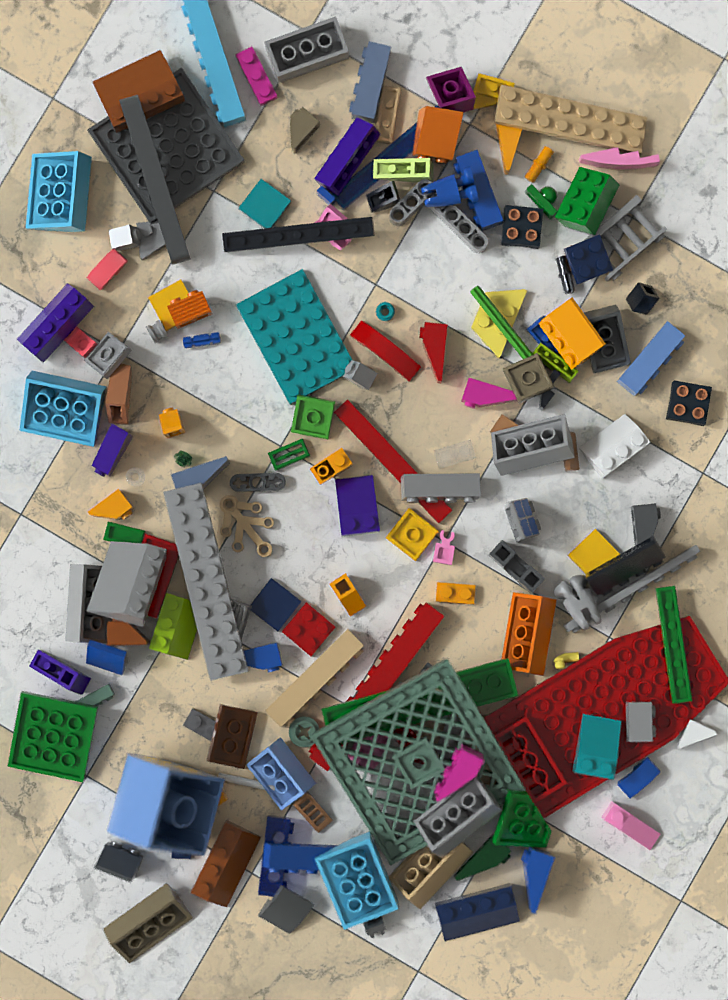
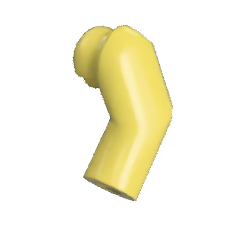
[553,652,579,669]

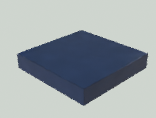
[250,578,302,632]

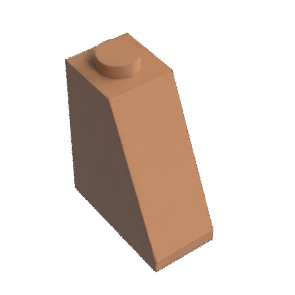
[106,364,132,425]

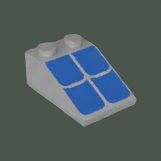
[504,498,541,543]

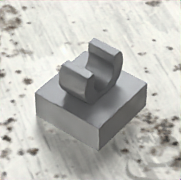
[363,916,386,938]

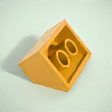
[538,297,606,370]

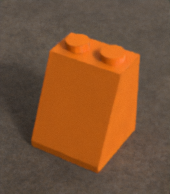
[412,106,463,164]

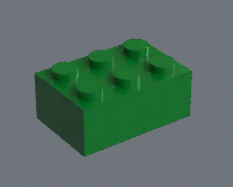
[555,167,620,236]

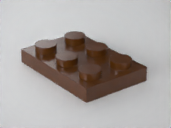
[206,704,258,769]

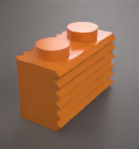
[167,290,212,329]

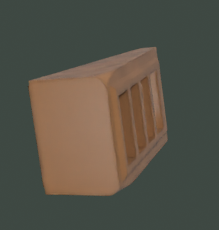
[293,791,333,833]

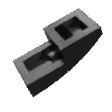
[539,370,560,411]

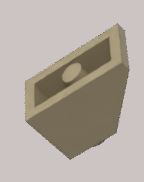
[290,107,320,154]

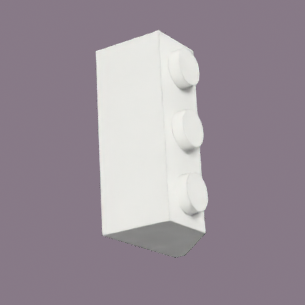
[579,414,650,478]

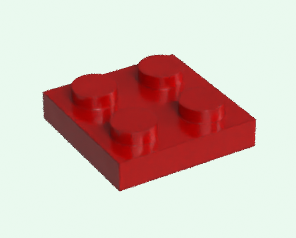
[282,602,336,656]

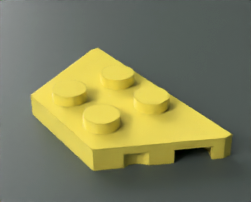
[471,289,527,359]

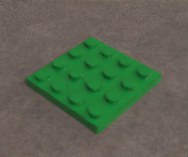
[7,691,98,783]

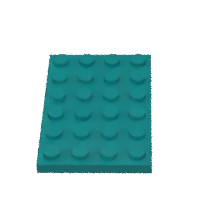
[236,269,352,405]

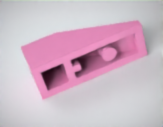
[601,802,661,850]

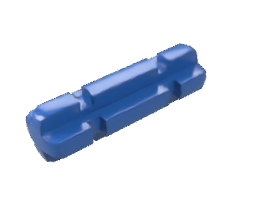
[183,332,221,348]

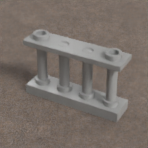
[583,195,667,281]

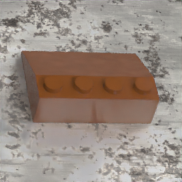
[92,50,185,133]

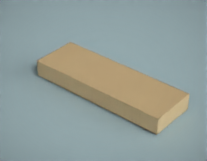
[376,85,401,145]

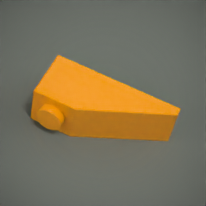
[496,124,522,175]

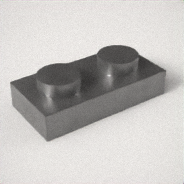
[183,708,216,741]

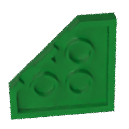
[492,790,552,848]

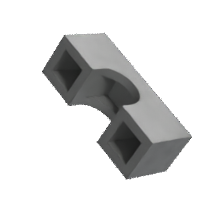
[488,540,545,594]

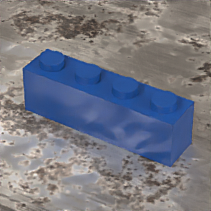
[453,150,503,231]
[263,843,338,874]

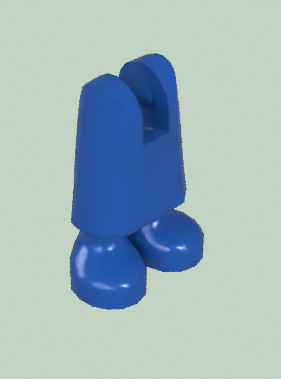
[421,166,479,207]

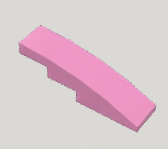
[579,147,660,169]

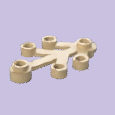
[220,495,274,557]

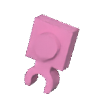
[433,530,455,565]

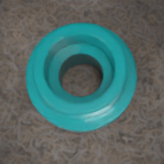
[376,302,395,321]

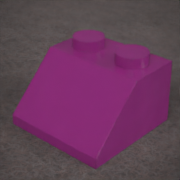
[426,66,476,113]

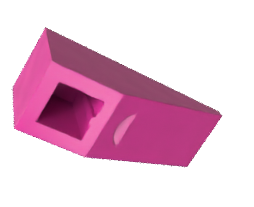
[434,744,484,802]

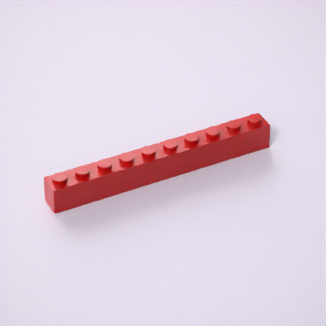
[309,603,444,771]

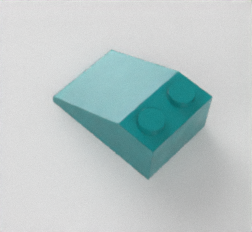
[572,714,621,780]

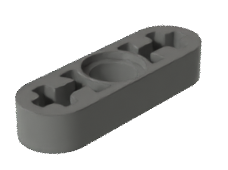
[230,473,286,492]

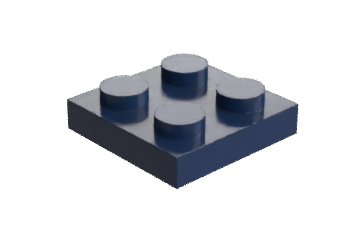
[564,234,613,284]

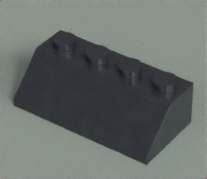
[586,536,666,596]

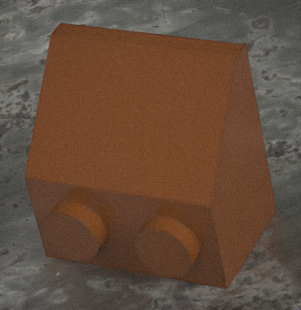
[107,619,150,645]

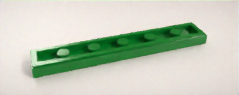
[655,586,692,704]

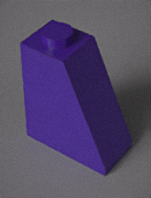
[91,424,133,477]

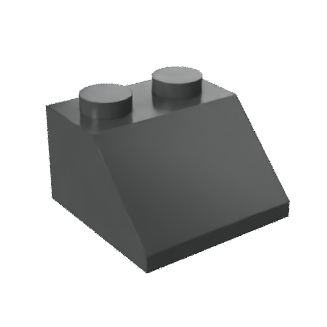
[94,841,144,883]

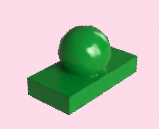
[525,184,557,219]

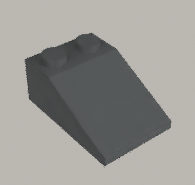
[584,304,631,373]

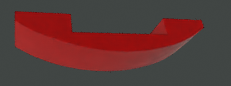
[350,320,421,382]

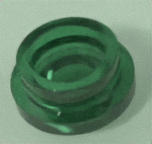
[174,450,193,468]

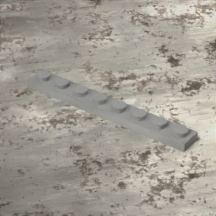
[563,545,701,633]

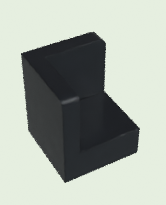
[626,282,660,315]

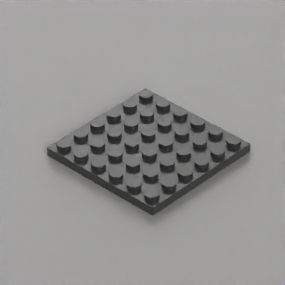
[87,68,245,223]

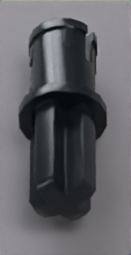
[555,255,575,294]

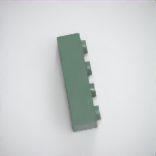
[75,684,115,706]

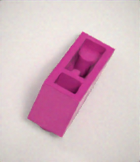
[461,378,517,409]

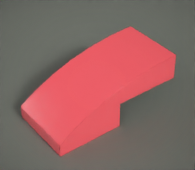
[86,249,128,290]
[64,326,97,358]

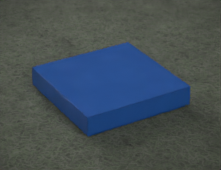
[86,640,127,675]

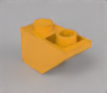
[310,448,353,485]
[330,573,366,617]

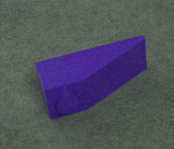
[29,649,91,695]

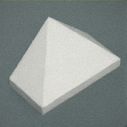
[677,720,717,749]

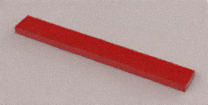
[334,399,452,524]

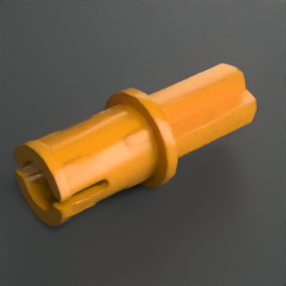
[525,146,554,183]

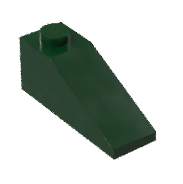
[454,834,511,881]

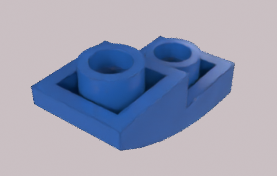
[617,757,661,799]

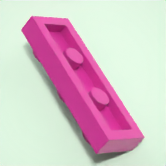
[235,46,277,106]

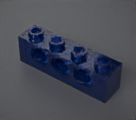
[258,815,294,897]

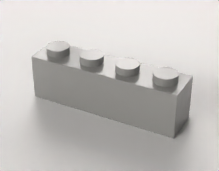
[401,473,481,504]

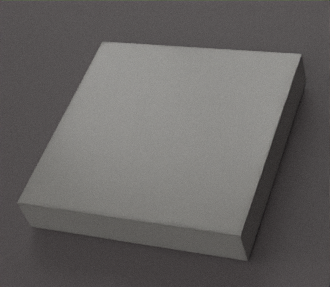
[84,332,132,379]

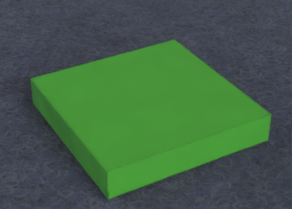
[291,394,335,439]

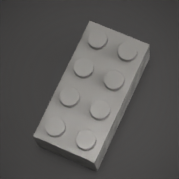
[265,16,349,83]

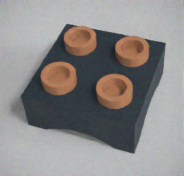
[501,205,543,249]
[666,380,712,426]

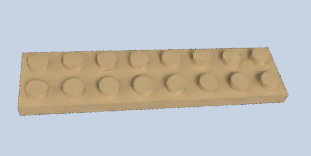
[494,85,648,155]

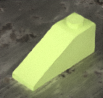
[373,158,434,182]

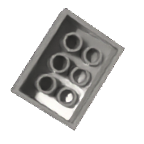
[87,541,166,627]

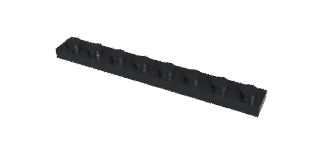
[222,217,375,252]

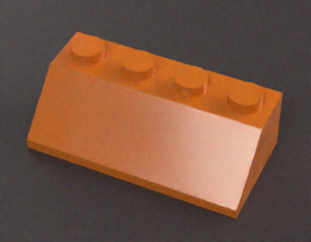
[502,592,557,676]

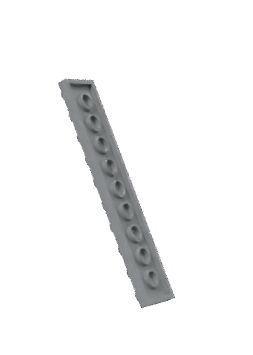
[163,482,249,681]

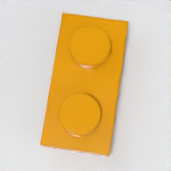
[436,582,476,605]

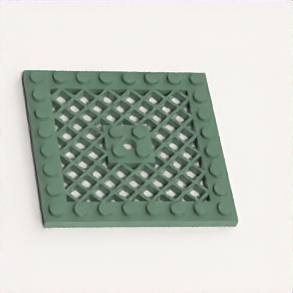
[311,658,526,865]

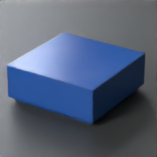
[317,186,335,205]

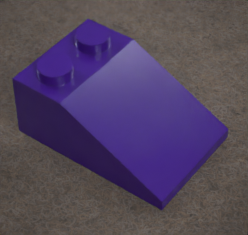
[335,475,380,536]

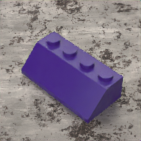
[17,283,94,363]

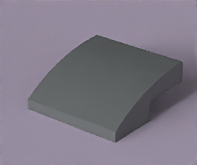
[258,885,314,934]

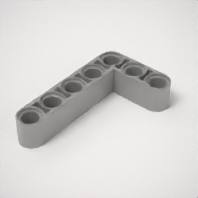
[390,179,488,253]

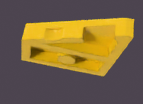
[473,73,515,110]

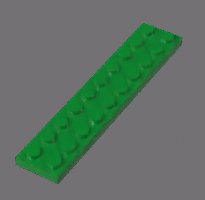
[321,658,518,744]

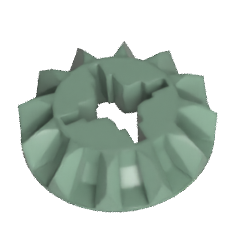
[289,716,319,748]

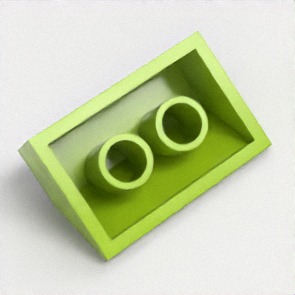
[149,593,197,660]

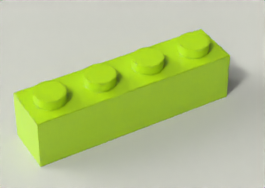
[533,342,578,383]

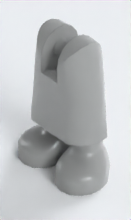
[553,575,601,631]

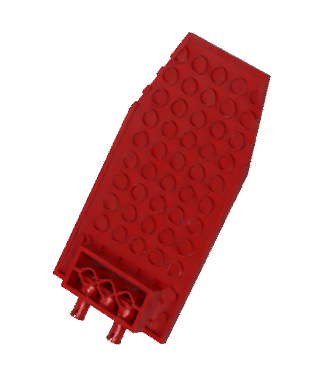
[484,616,728,818]

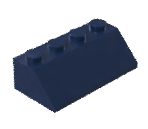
[435,883,520,941]

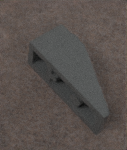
[631,503,661,546]

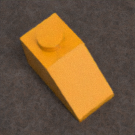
[159,407,186,439]
[88,489,134,520]

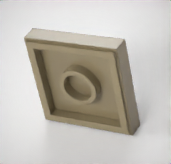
[503,353,554,403]

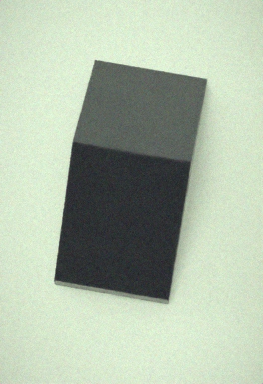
[366,181,400,213]

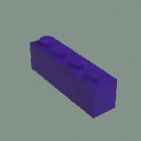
[314,117,381,196]

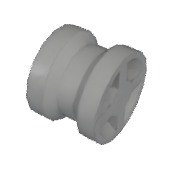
[146,320,168,343]

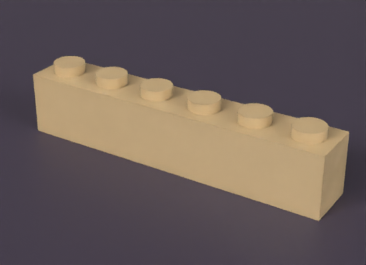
[265,629,364,727]

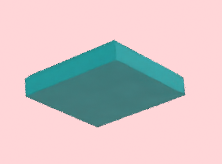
[238,179,291,229]

